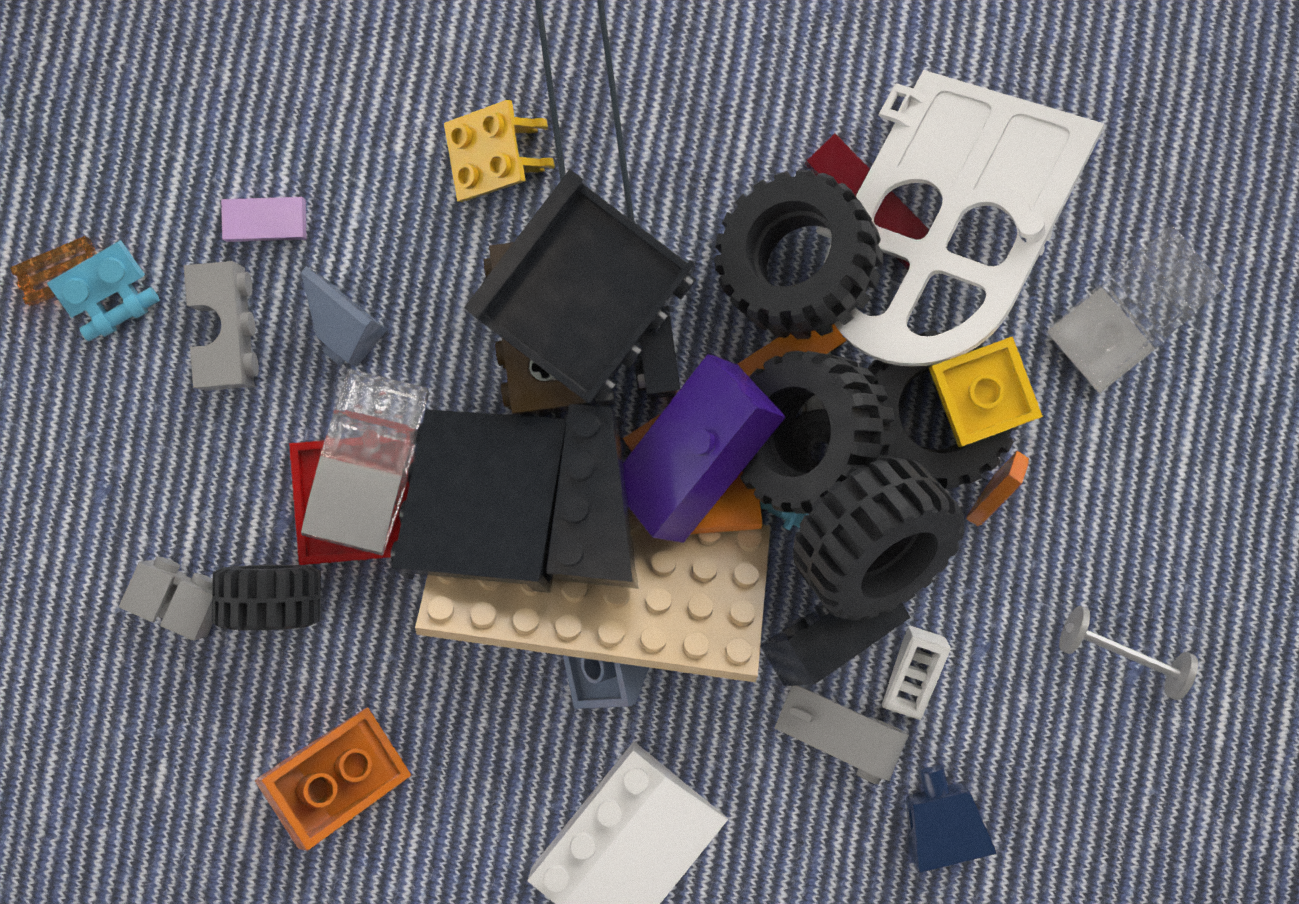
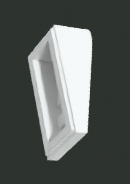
[882,626,951,720]

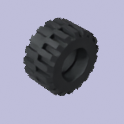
[212,565,321,630]

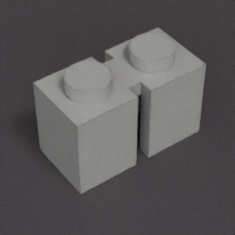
[119,557,213,641]

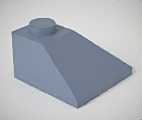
[301,266,387,367]
[563,655,649,709]

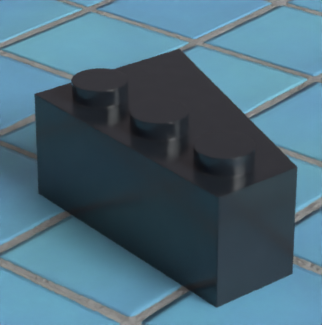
[760,602,911,686]

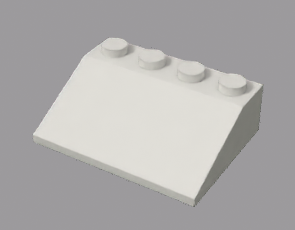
[527,741,728,904]

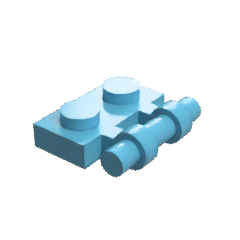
[47,240,160,341]

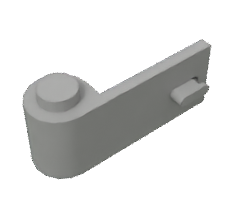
[774,685,909,785]

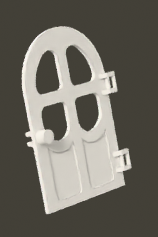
[816,70,1104,367]

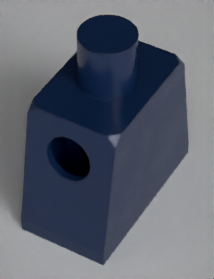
[906,766,996,873]

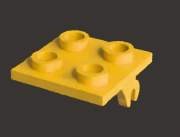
[444,100,555,202]

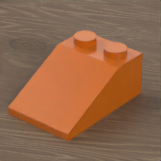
[254,707,411,851]

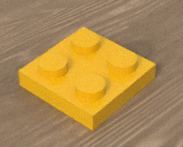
[929,336,1043,447]

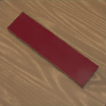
[805,133,929,270]

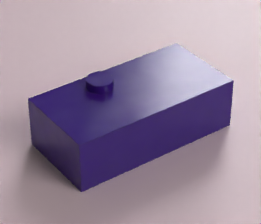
[623,354,785,543]

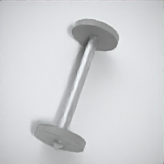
[1059,606,1198,700]

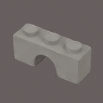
[184,261,259,391]

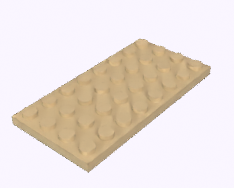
[415,506,771,683]

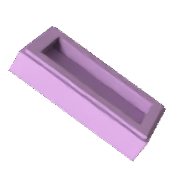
[221,197,307,242]

